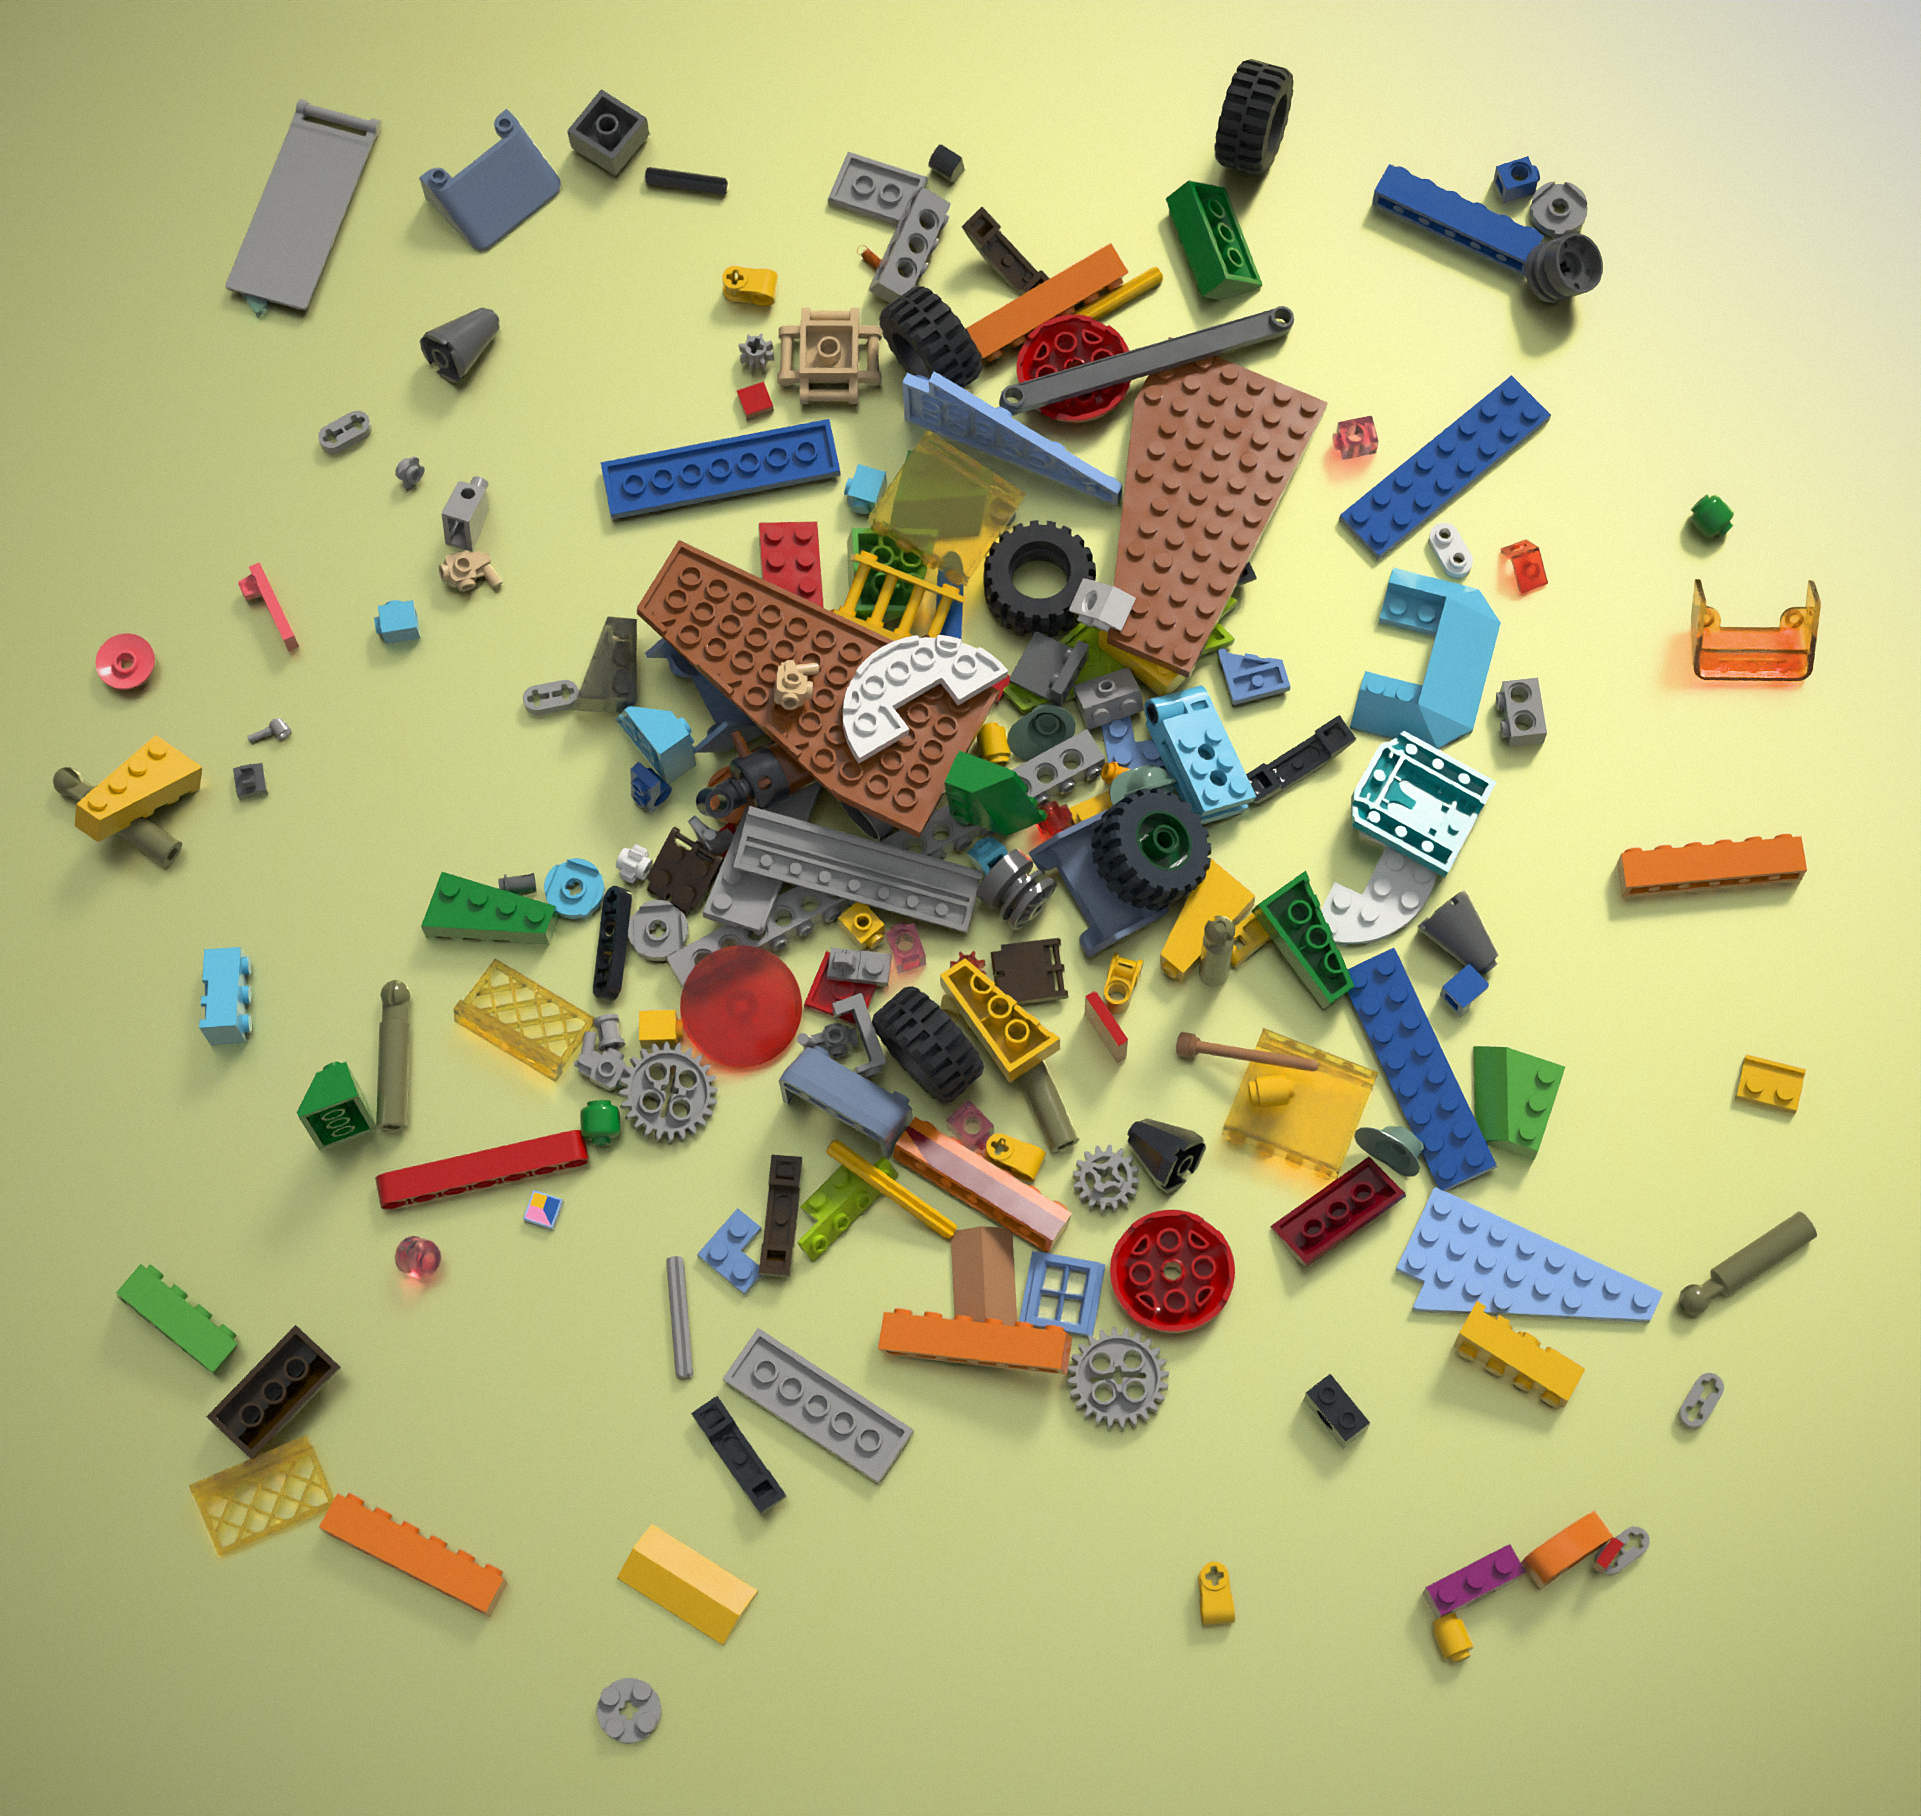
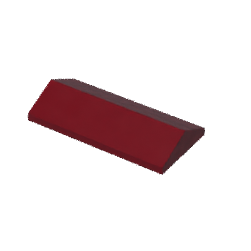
[1271,1156,1406,1267]

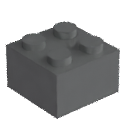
[567,89,650,176]

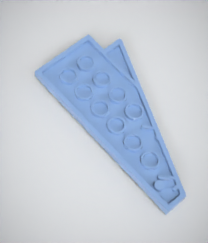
[902,372,1123,506]
[1396,1187,1663,1322]

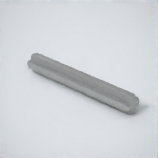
[666,1256,693,1379]

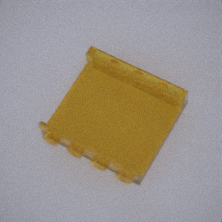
[868,429,1026,587]
[1222,1028,1378,1180]

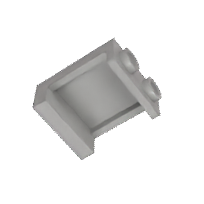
[831,993,886,1078]

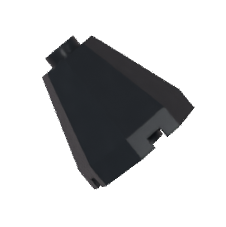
[1127,1118,1206,1194]

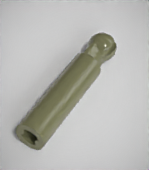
[53,767,182,867]
[1199,915,1235,987]
[376,980,411,1131]
[1018,1061,1079,1152]
[1679,1211,1817,1315]

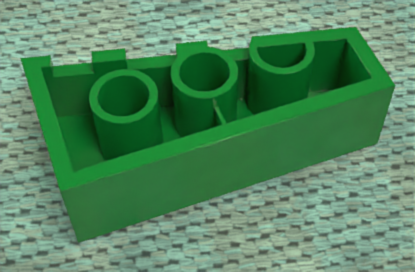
[1251,870,1354,1009]
[421,872,559,945]

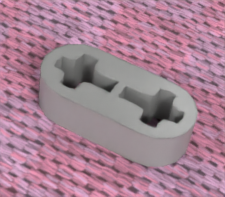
[318,411,372,454]
[523,680,580,715]
[1678,1373,1724,1430]
[1594,1526,1650,1576]

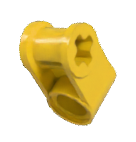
[722,266,778,306]
[1103,952,1144,1014]
[984,1133,1046,1182]
[1198,1561,1235,1626]

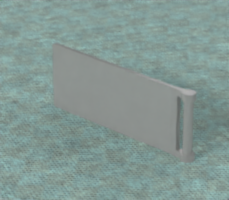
[225,99,381,310]

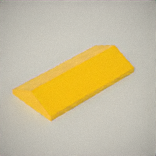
[617,1524,758,1646]

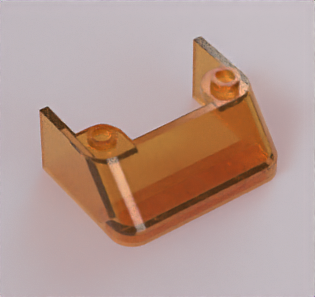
[1690,579,1821,681]

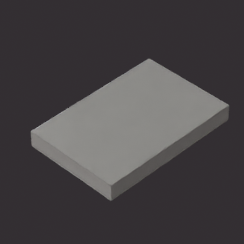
[828,152,928,226]

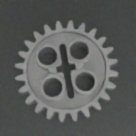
[618,1042,718,1142]
[1067,1327,1169,1430]

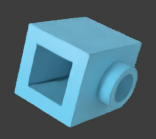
[844,464,887,514]
[374,600,421,644]
[966,835,1008,878]

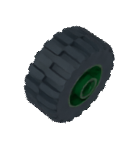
[1091,788,1211,910]

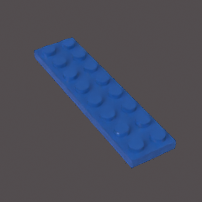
[1339,375,1551,560]
[600,419,841,519]
[1348,947,1498,1192]

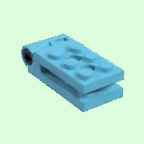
[1144,685,1256,825]

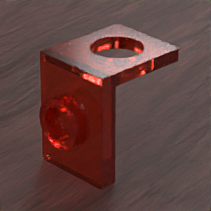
[1500,539,1548,593]

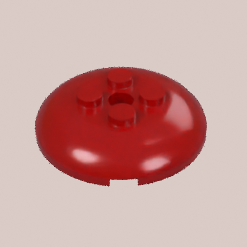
[1017,315,1131,423]
[1110,1210,1235,1333]

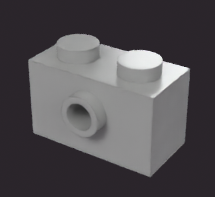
[1073,667,1144,730]

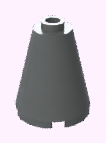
[420,307,500,383]
[1417,889,1499,975]

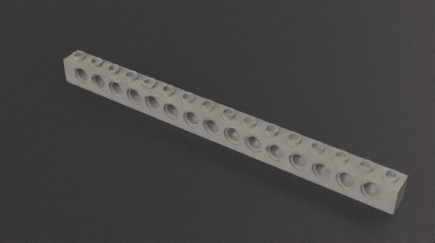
[666,729,1105,996]

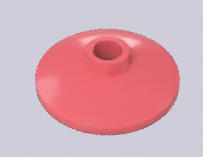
[96,633,155,690]

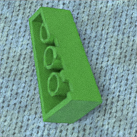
[116,1264,238,1374]

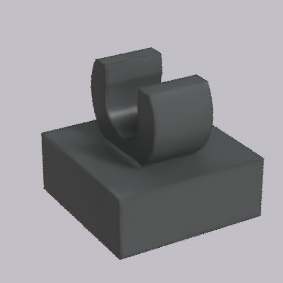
[233,763,268,799]

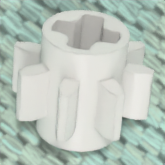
[616,844,653,884]

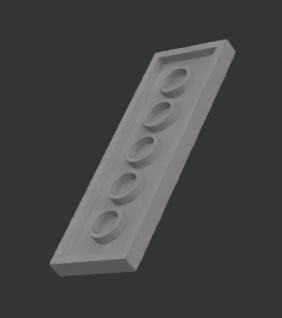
[723,1328,914,1484]

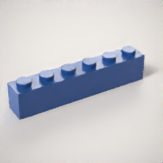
[1372,163,1544,276]

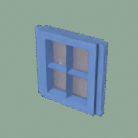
[1019,1251,1106,1337]

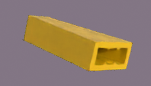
[1160,859,1255,982]

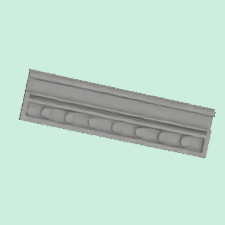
[703,740,822,936]
[732,806,983,933]

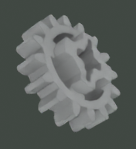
[1073,1145,1140,1213]

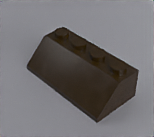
[206,1325,341,1460]

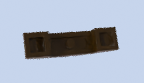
[961,206,1050,295]
[759,1154,802,1277]

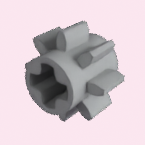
[739,333,774,371]

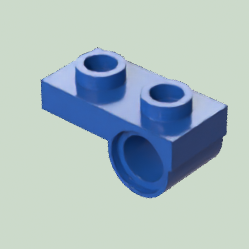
[630,761,672,813]

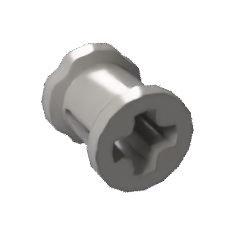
[593,1014,625,1052]

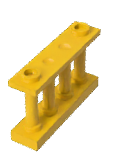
[830,550,966,641]

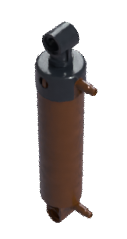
[696,634,930,818]

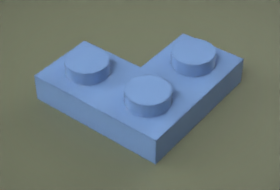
[1101,716,1167,770]
[697,1208,763,1296]

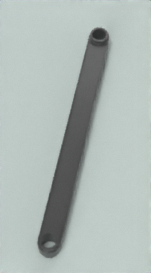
[999,306,1294,416]

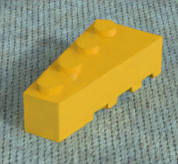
[75,735,202,842]
[940,958,1060,1083]
[1453,1301,1585,1407]

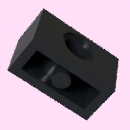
[1303,1374,1370,1449]

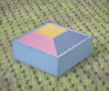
[523,1190,564,1230]

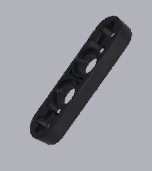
[593,886,632,1002]

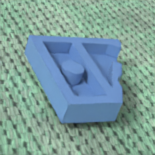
[1217,649,1291,705]

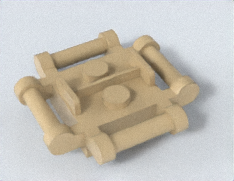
[777,308,882,404]

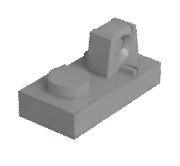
[827,947,892,987]

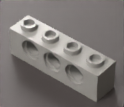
[868,186,951,304]

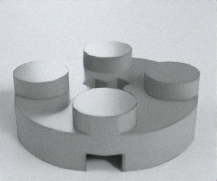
[1529,181,1588,239]
[628,900,689,961]
[597,1678,662,1744]

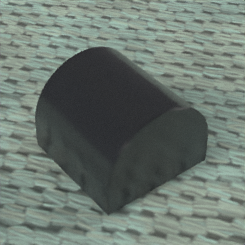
[928,144,965,182]

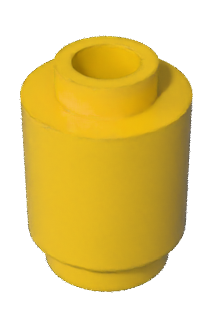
[976,722,1011,767]
[1248,1074,1294,1108]
[1432,1613,1474,1663]

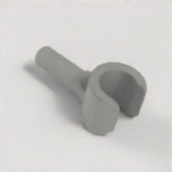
[247,718,291,743]

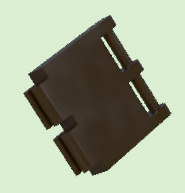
[646,827,725,915]
[991,938,1069,1005]

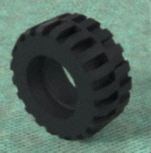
[1214,59,1294,175]
[879,286,982,389]
[983,520,1096,638]
[872,986,984,1103]

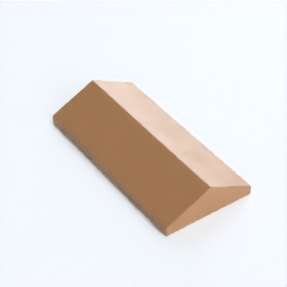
[951,1226,1017,1326]

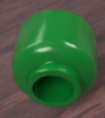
[1690,494,1734,538]
[580,1100,620,1146]

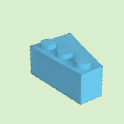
[199,947,252,1045]

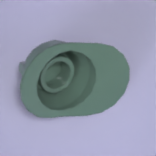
[1007,703,1076,760]
[1109,765,1177,805]
[1354,1126,1424,1177]

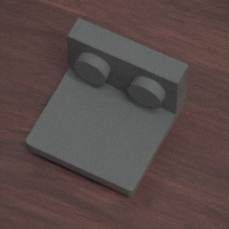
[1009,631,1089,707]

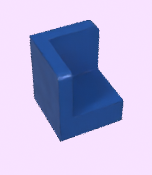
[1440,964,1489,1017]

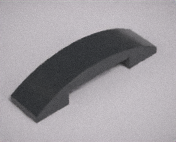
[1246,715,1356,804]
[691,1396,787,1515]

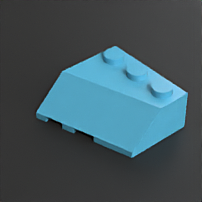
[615,706,696,784]

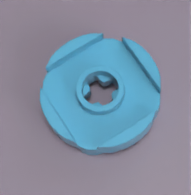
[544,858,605,919]

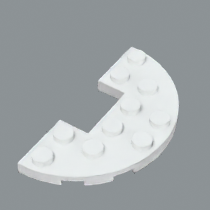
[843,635,1008,763]
[1321,831,1437,946]

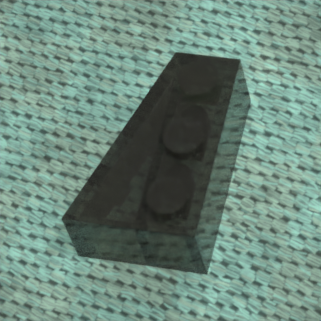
[571,617,637,714]

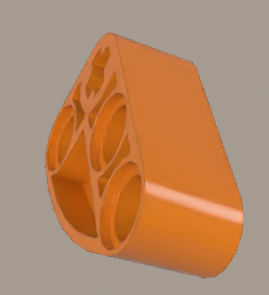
[1521,1511,1614,1589]

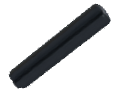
[645,167,729,195]

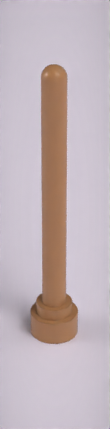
[1176,1032,1318,1072]

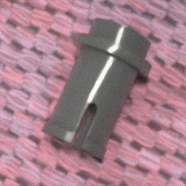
[498,873,537,894]

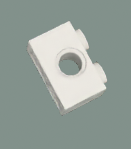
[1069,578,1136,632]

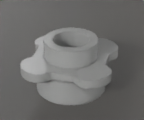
[395,456,425,489]

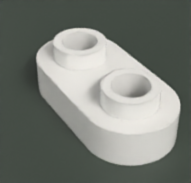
[1429,522,1473,578]

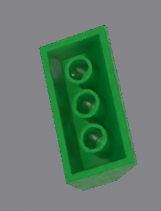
[1165,180,1263,300]
[297,1062,377,1150]

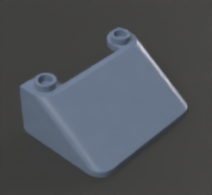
[419,109,561,250]
[1028,810,1169,958]

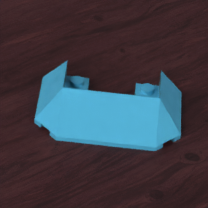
[1350,567,1501,750]

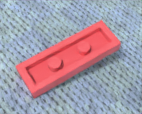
[238,562,299,651]

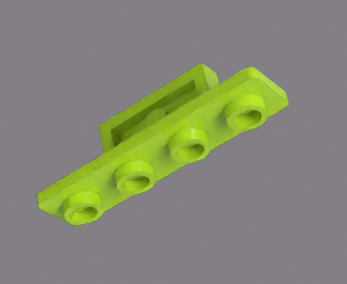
[798,1156,898,1261]

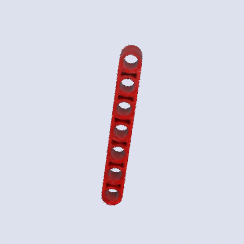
[375,1130,589,1210]

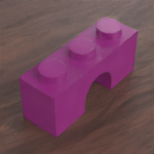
[1423,1544,1526,1619]

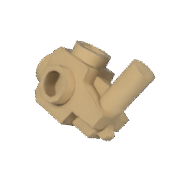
[439,550,503,591]
[774,660,819,710]

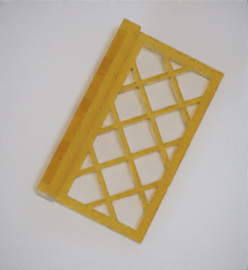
[453,958,595,1082]
[189,1435,334,1556]

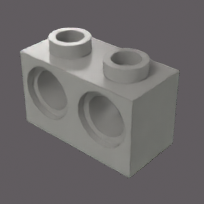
[1496,677,1547,747]

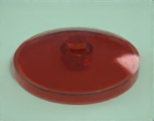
[680,945,802,1068]

